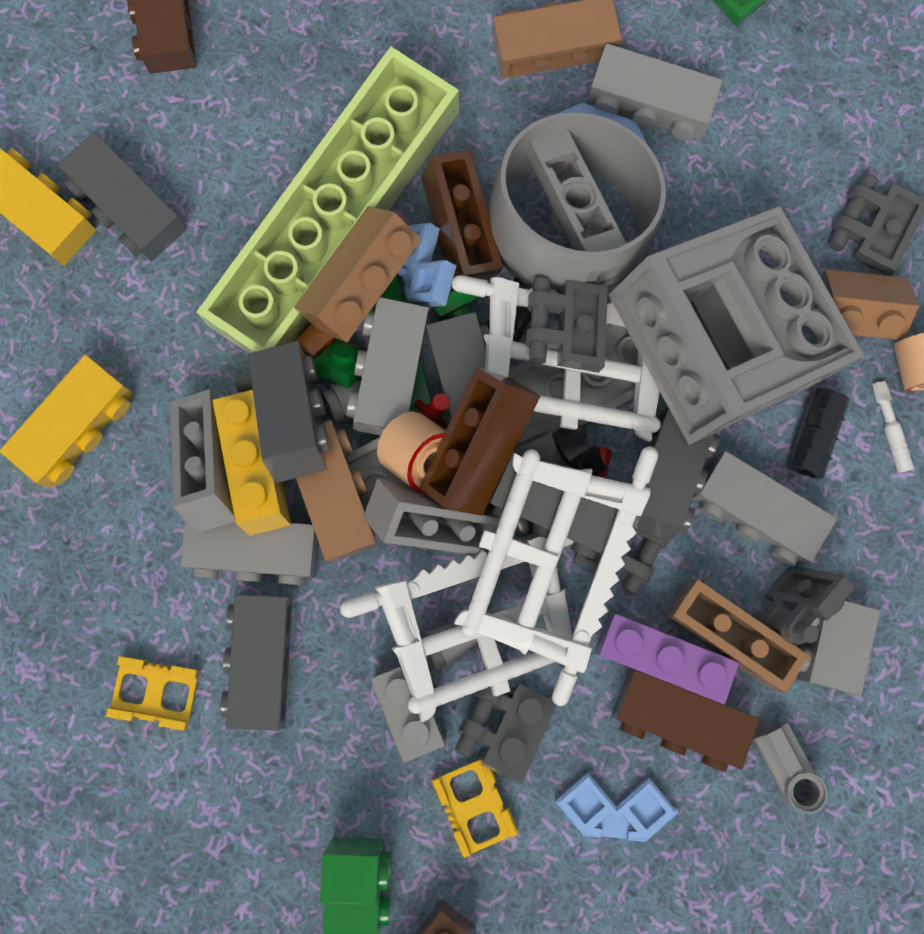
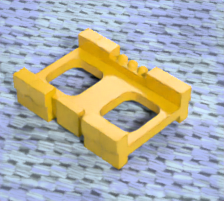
[106,656,200,731]
[431,756,519,858]

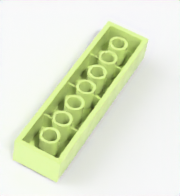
[196,46,459,353]

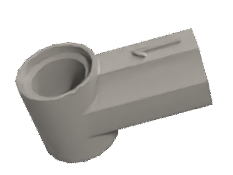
[753,722,828,814]

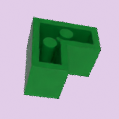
[320,837,392,934]

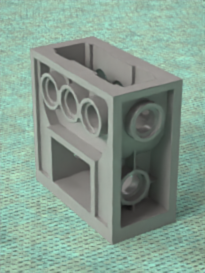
[608,206,865,445]

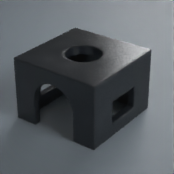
[551,423,607,476]

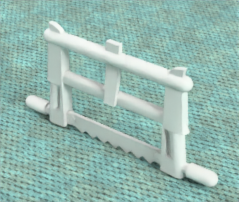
[452,275,661,442]
[454,446,658,706]
[340,534,573,722]

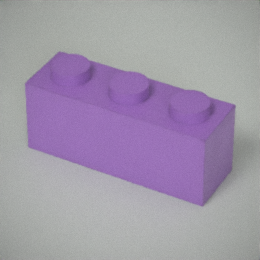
[594,614,739,705]

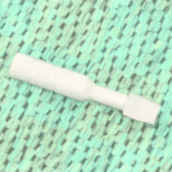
[872,381,915,474]

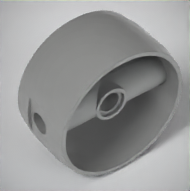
[489,112,666,294]

